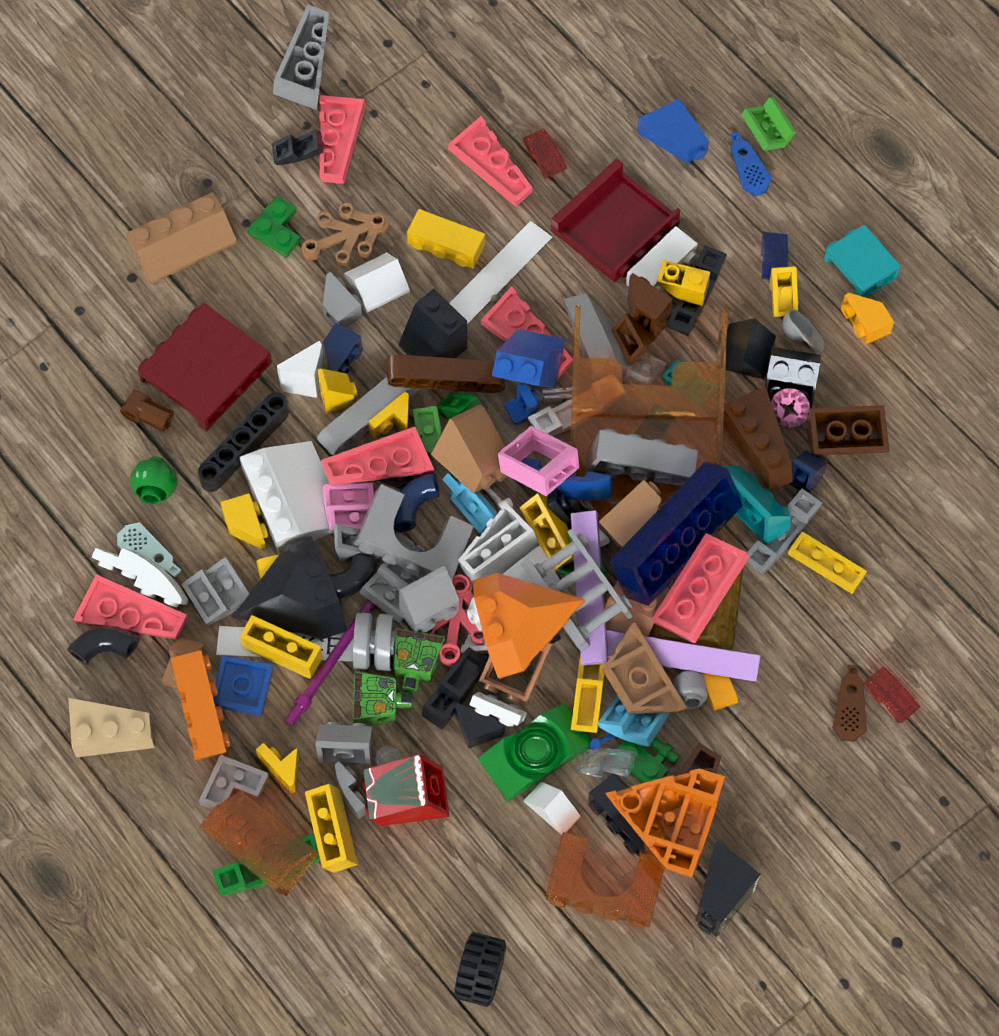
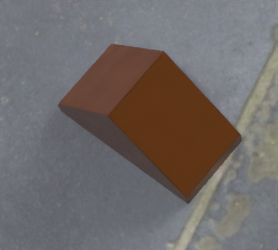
[611,313,655,365]

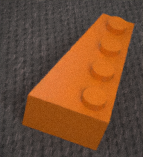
[171,650,231,761]

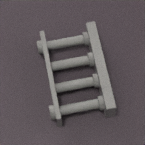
[520,529,633,652]

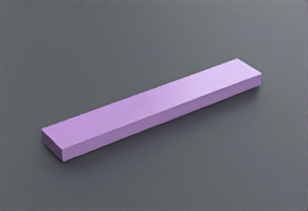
[571,511,608,665]
[606,630,761,681]

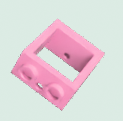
[498,426,579,496]

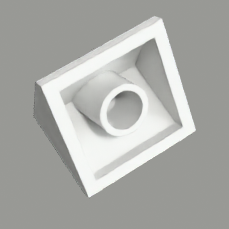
[344,253,410,313]
[277,341,325,398]

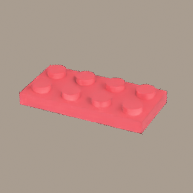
[651,533,750,643]

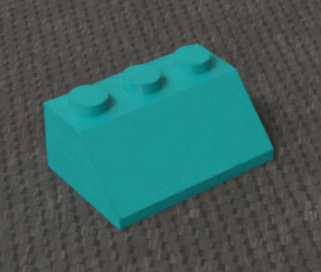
[718,466,791,546]

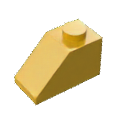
[317,369,358,413]

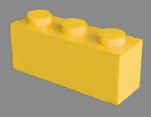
[407,209,485,269]
[240,615,323,679]
[305,784,358,873]

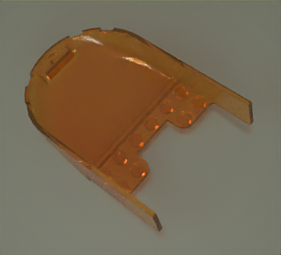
[570,305,727,535]

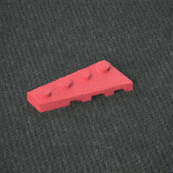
[319,95,366,184]
[73,574,188,640]

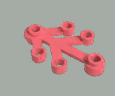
[420,574,485,666]

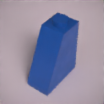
[638,99,709,163]

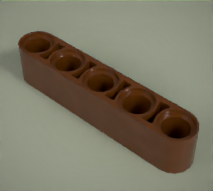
[386,355,505,393]

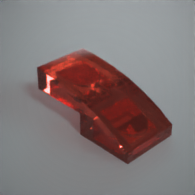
[523,129,567,179]
[863,667,921,723]

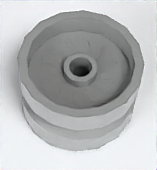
[353,613,395,671]

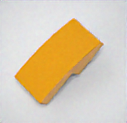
[700,672,738,711]

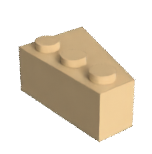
[68,698,155,757]

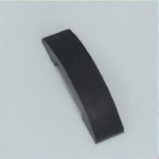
[666,245,727,336]

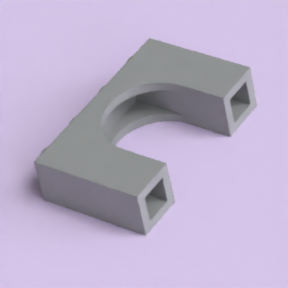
[354,484,474,581]

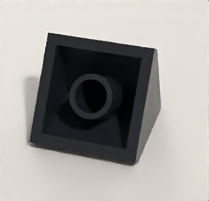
[717,318,776,380]

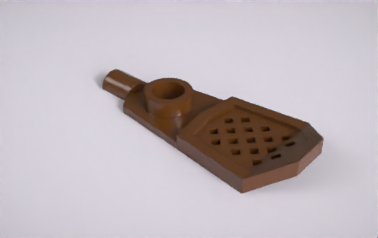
[832,665,867,742]

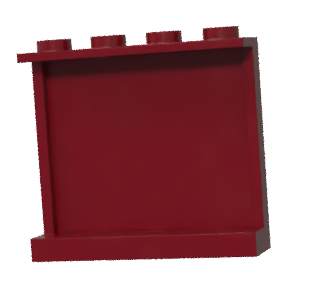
[551,158,680,283]
[138,302,272,432]

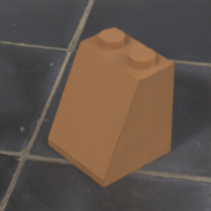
[431,404,507,494]
[598,480,662,563]

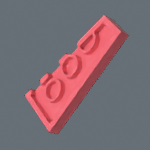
[448,116,532,207]
[481,286,573,380]
[321,427,434,485]

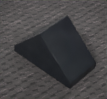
[455,703,505,749]

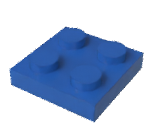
[213,655,274,716]

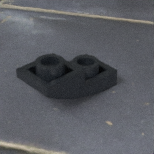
[547,488,591,527]

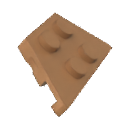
[602,623,687,714]

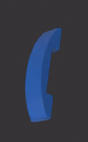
[521,458,613,501]

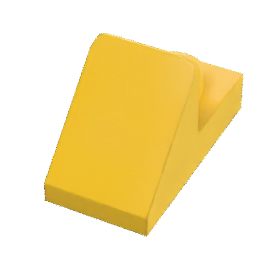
[769,266,798,317]
[368,391,409,438]
[256,743,299,794]

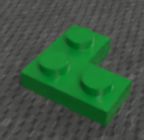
[248,196,301,258]

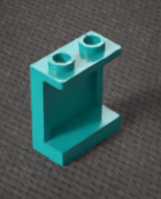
[824,225,901,298]

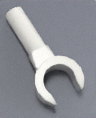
[485,487,513,512]

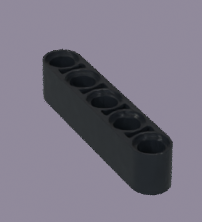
[198,392,289,492]

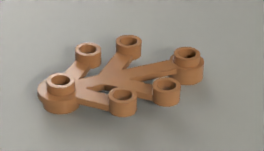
[301,203,390,267]

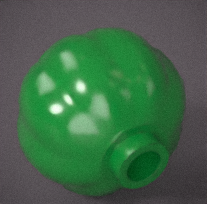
[129,456,178,504]

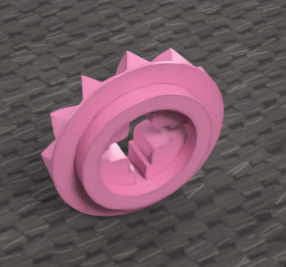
[771,388,810,428]

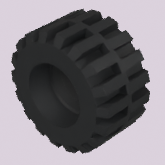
[454,932,506,1007]

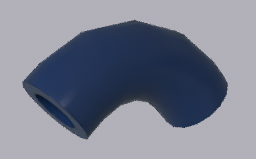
[393,473,440,532]

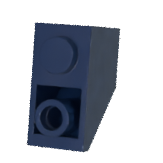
[323,323,363,374]

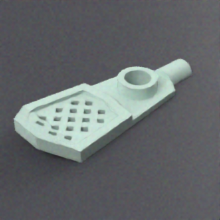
[117,522,181,577]

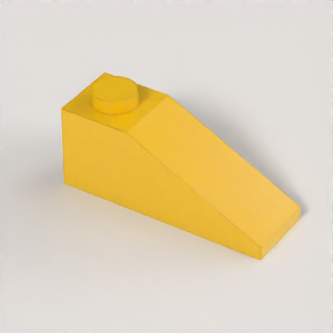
[519,493,574,571]

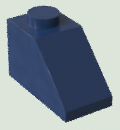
[789,450,827,494]

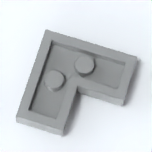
[199,755,269,814]

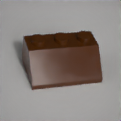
[806,405,890,456]

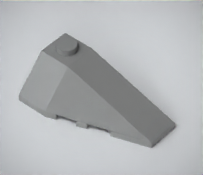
[563,293,640,383]

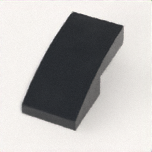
[272,129,323,165]

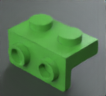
[741,97,796,151]

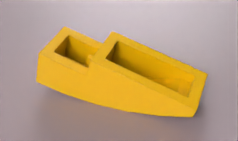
[571,655,606,733]

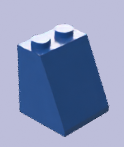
[492,329,565,387]

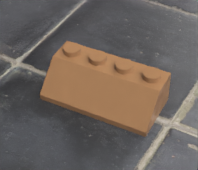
[126,192,237,284]

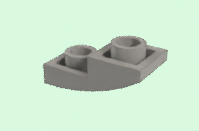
[335,761,366,820]

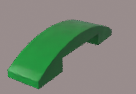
[212,833,320,897]

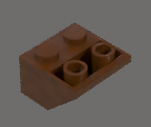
[627,273,673,343]

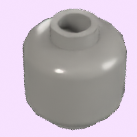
[672,670,708,709]

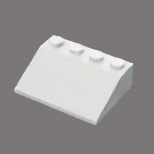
[240,441,334,554]

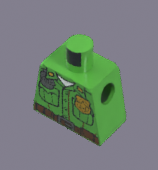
[394,629,445,693]
[353,672,412,726]

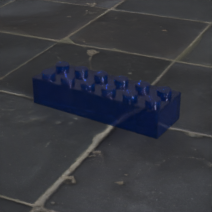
[609,461,743,606]

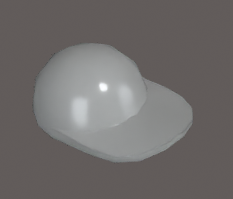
[782,309,825,353]

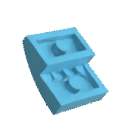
[598,695,670,747]

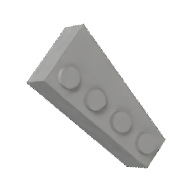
[273,4,329,110]
[585,429,698,486]

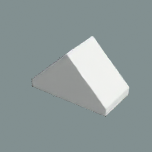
[524,782,581,836]

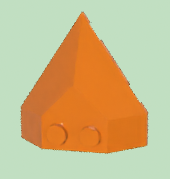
[473,573,586,679]
[605,768,725,878]

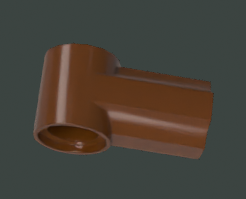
[120,390,174,432]

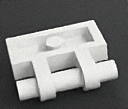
[469,692,527,727]

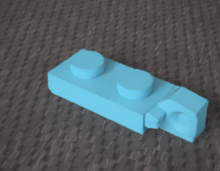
[442,472,498,534]

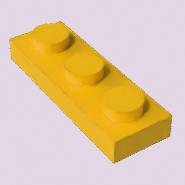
[788,531,867,594]

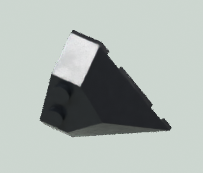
[232,536,346,640]

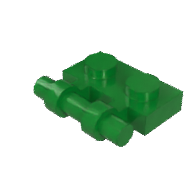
[611,737,680,783]

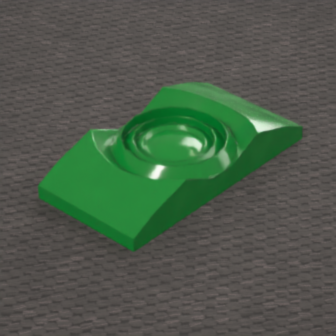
[478,703,592,802]

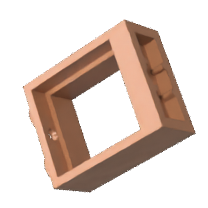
[479,642,554,704]

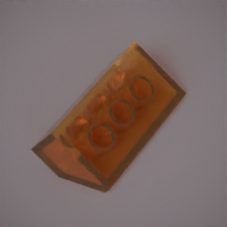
[199,791,319,896]

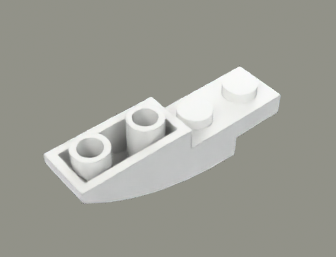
[92,548,189,607]

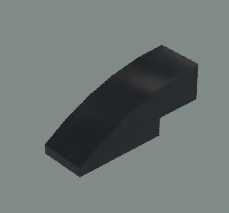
[422,647,488,730]

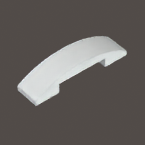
[528,373,626,436]

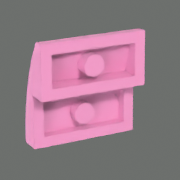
[322,483,374,531]

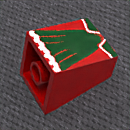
[363,754,450,826]

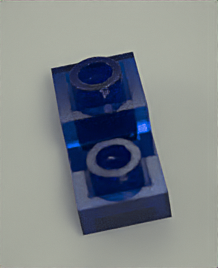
[761,232,788,280]

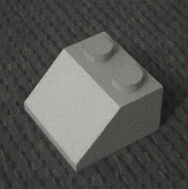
[399,566,460,633]
[316,722,373,765]

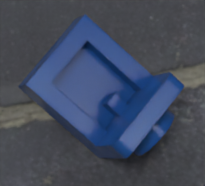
[504,383,539,425]

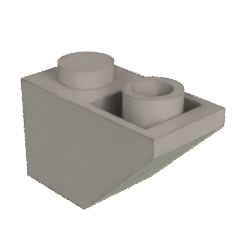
[323,272,362,328]

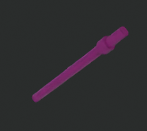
[284,600,376,726]

